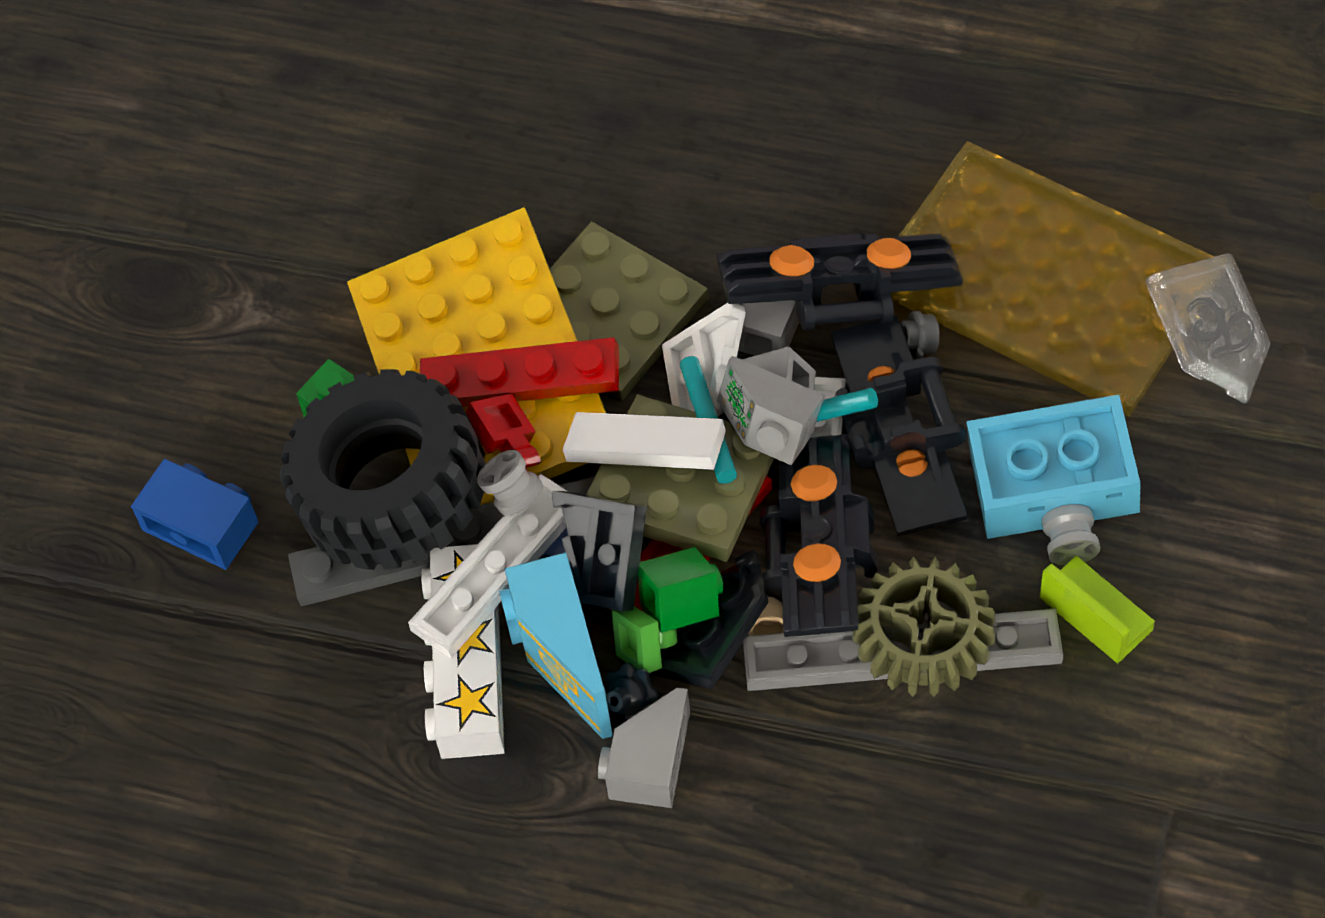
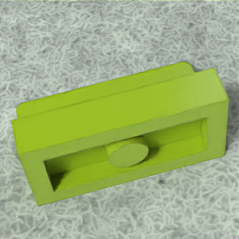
[1040,556,1155,664]

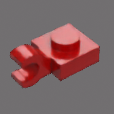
[465,393,541,472]

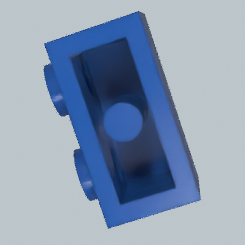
[131,459,258,570]

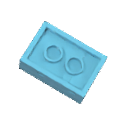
[967,395,1140,539]

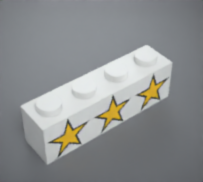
[421,544,505,759]

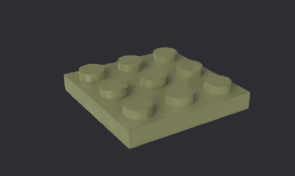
[550,221,709,401]
[586,395,774,562]

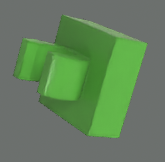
[612,606,677,673]

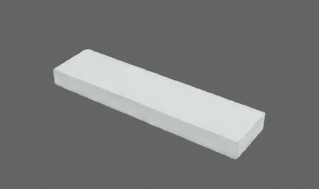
[408,474,566,659]

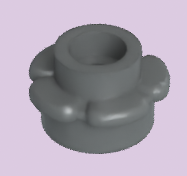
[900,311,939,359]

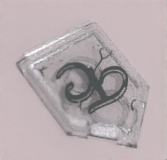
[1145,253,1271,404]

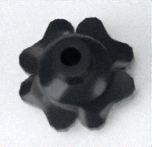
[604,662,659,721]

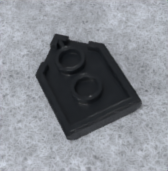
[650,549,769,690]

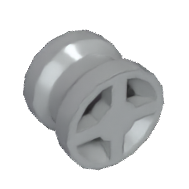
[477,450,543,516]
[1042,504,1100,565]

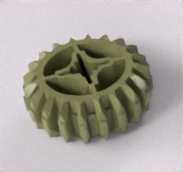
[852,556,996,697]

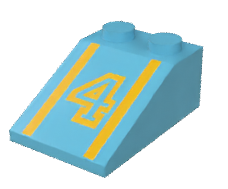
[499,553,613,739]

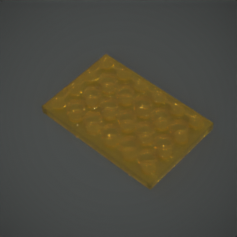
[890,141,1225,417]

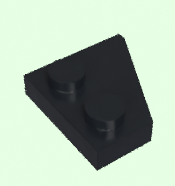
[552,491,647,611]

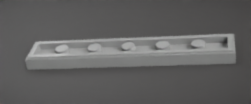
[743,609,1063,691]

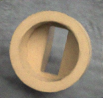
[748,596,783,635]

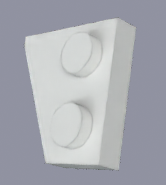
[662,303,745,416]

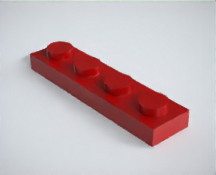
[420,337,619,407]

